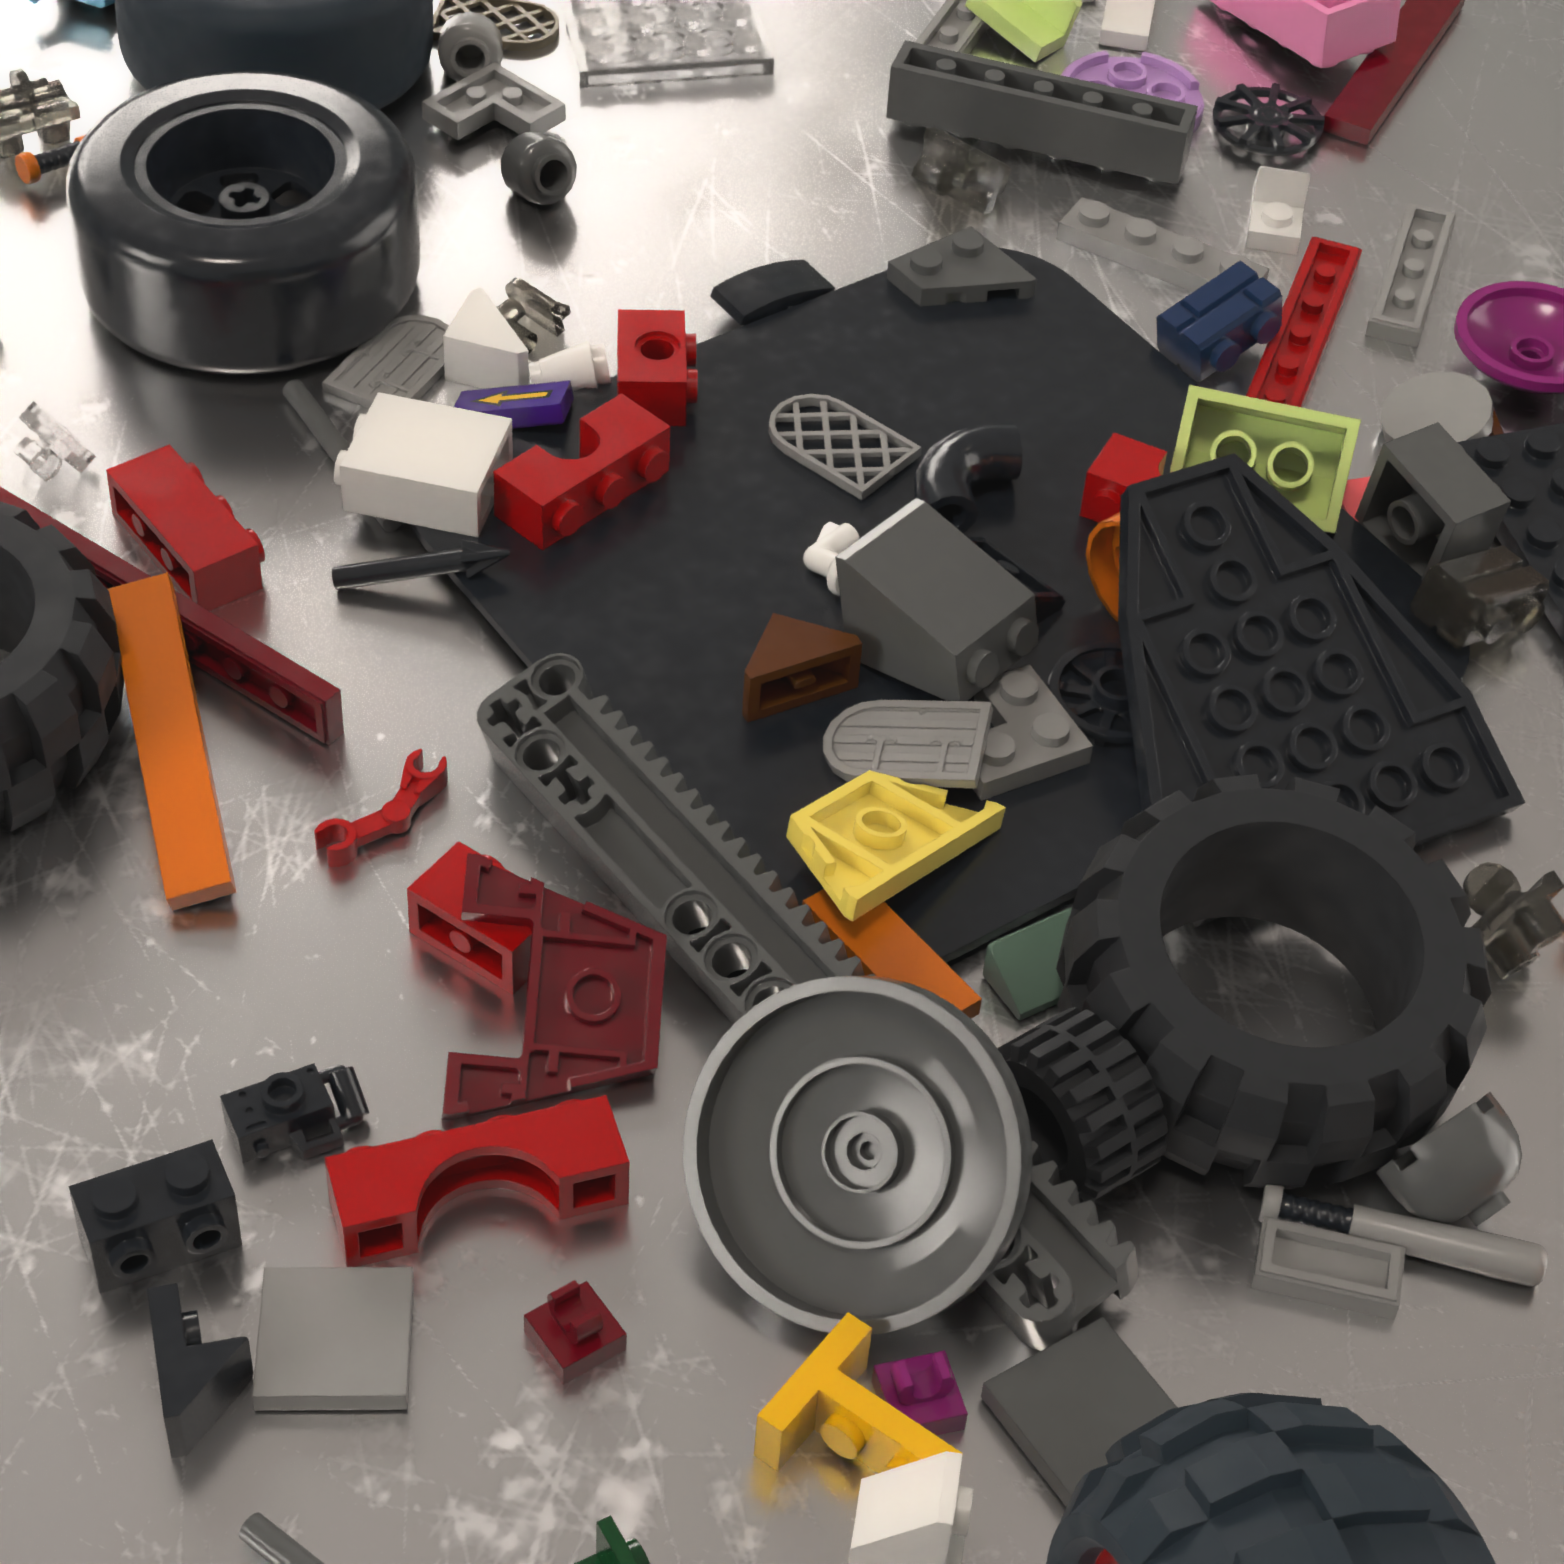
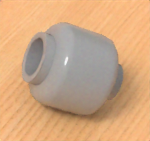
[438,12,503,82]

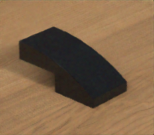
[710,260,835,325]

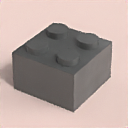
[1355,422,1511,593]

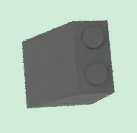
[835,498,1039,701]

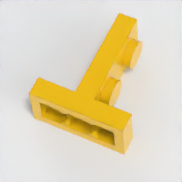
[754,1312,963,1473]

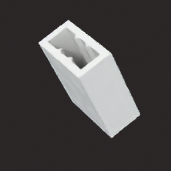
[334,392,513,538]

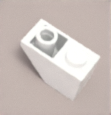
[848,1451,974,1564]

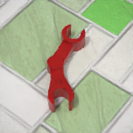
[314,749,448,867]

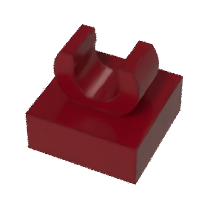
[524,1280,627,1385]

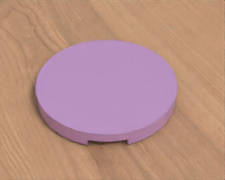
[1061,51,1204,133]

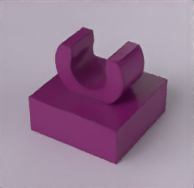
[871,1350,968,1436]

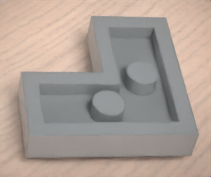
[422,62,566,140]
[972,664,1093,801]

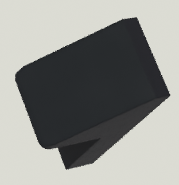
[147,1283,254,1459]

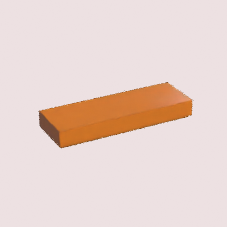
[802,889,982,1018]

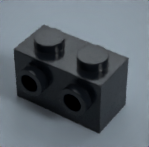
[68,1139,242,1294]

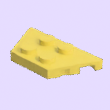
[786,770,1006,921]

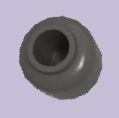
[501,131,577,205]

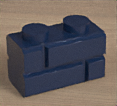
[1156,260,1282,383]

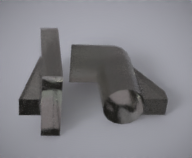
[497,277,571,354]

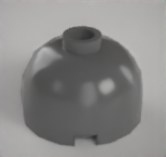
[1376,1092,1522,1226]

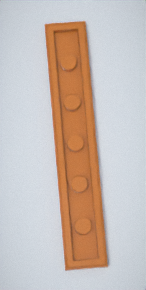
[107,572,237,911]

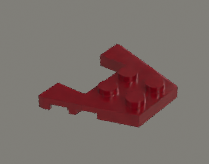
[441,853,667,1121]

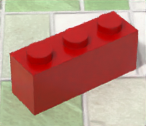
[106,444,265,611]

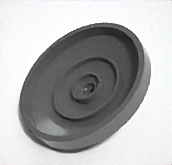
[683,976,1032,1334]

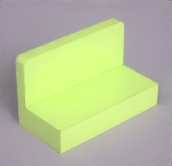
[965,0,1082,63]

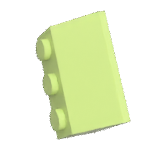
[1170,385,1361,534]

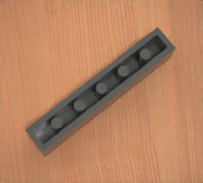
[886,40,1198,185]

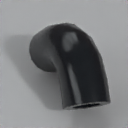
[914,422,1022,533]

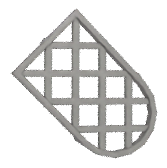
[768,394,922,500]

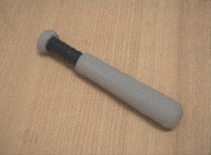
[1258,1184,1548,1287]

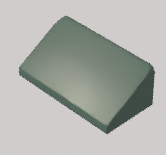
[982,907,1072,1021]

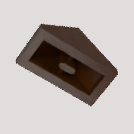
[742,613,863,723]

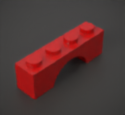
[324,1095,630,1267]

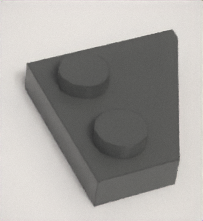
[887,226,1036,306]

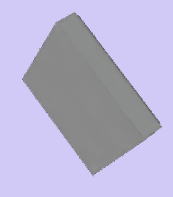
[252,1267,414,1411]

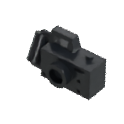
[220,1063,370,1163]

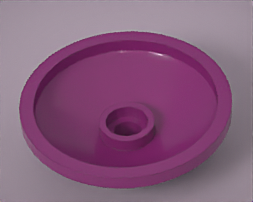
[1454,281,1564,394]

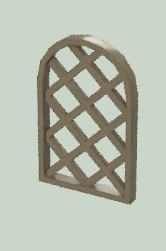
[433,0,559,51]

